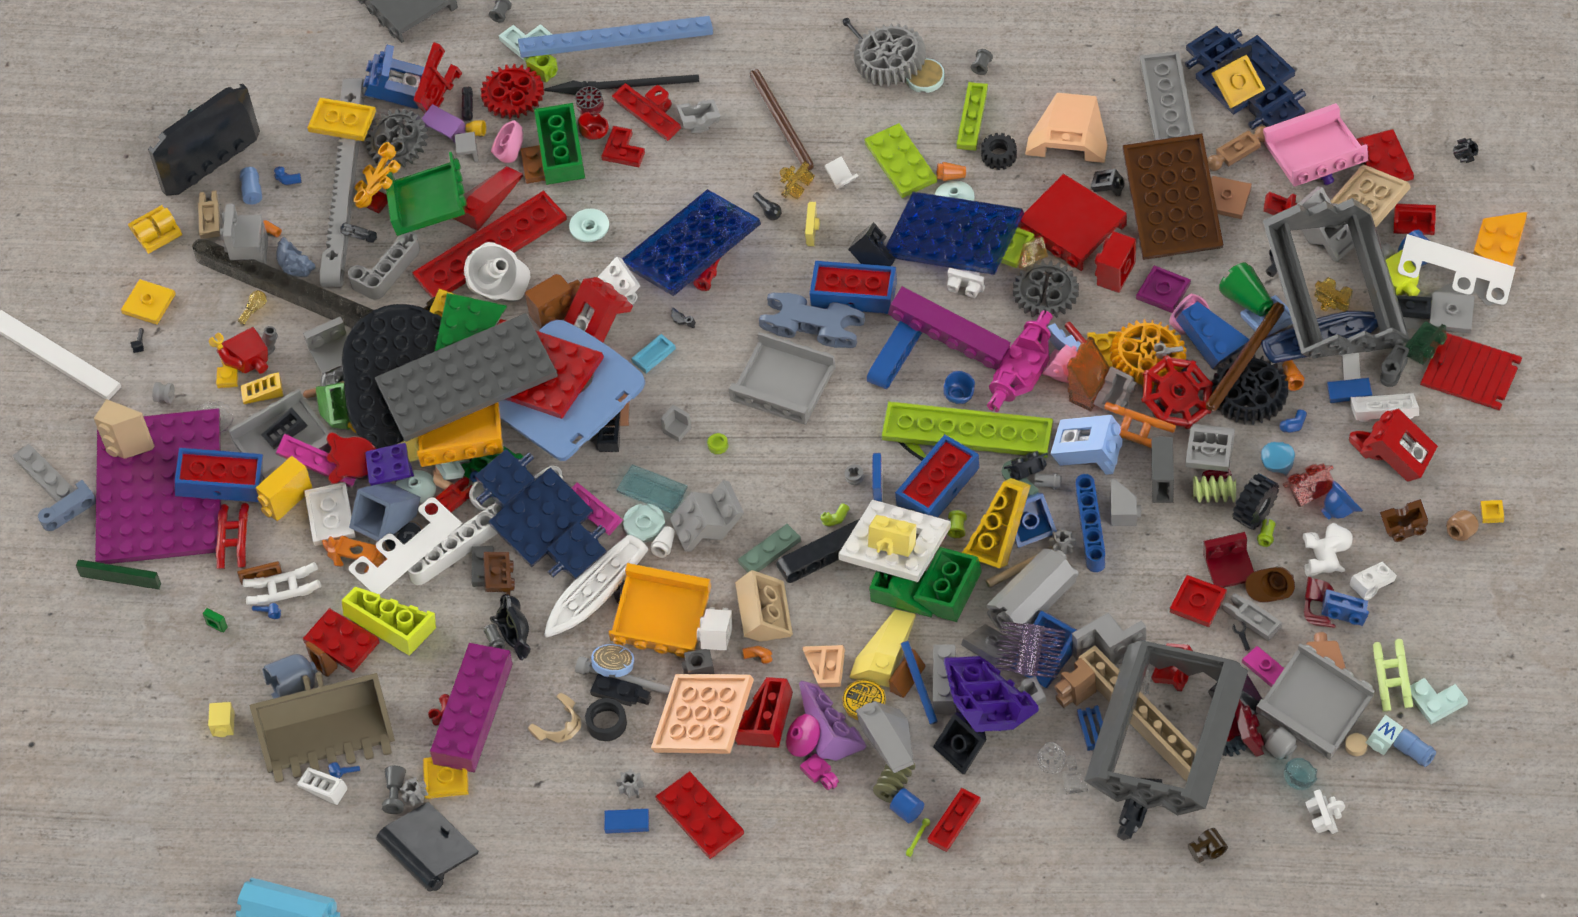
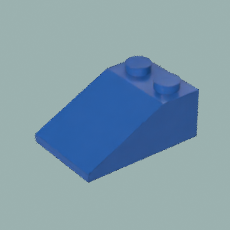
[1010,611,1077,688]

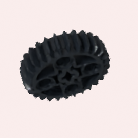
[1211,354,1288,425]

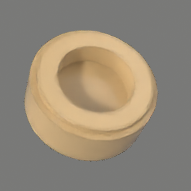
[1345,733,1368,756]

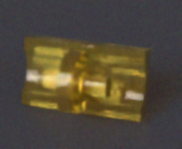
[779,161,815,200]
[1314,277,1353,312]

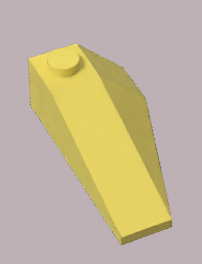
[850,609,916,687]

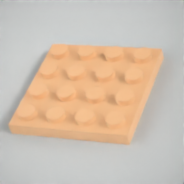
[651,674,754,754]

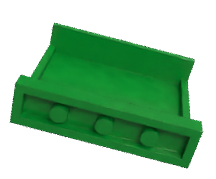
[386,151,467,236]

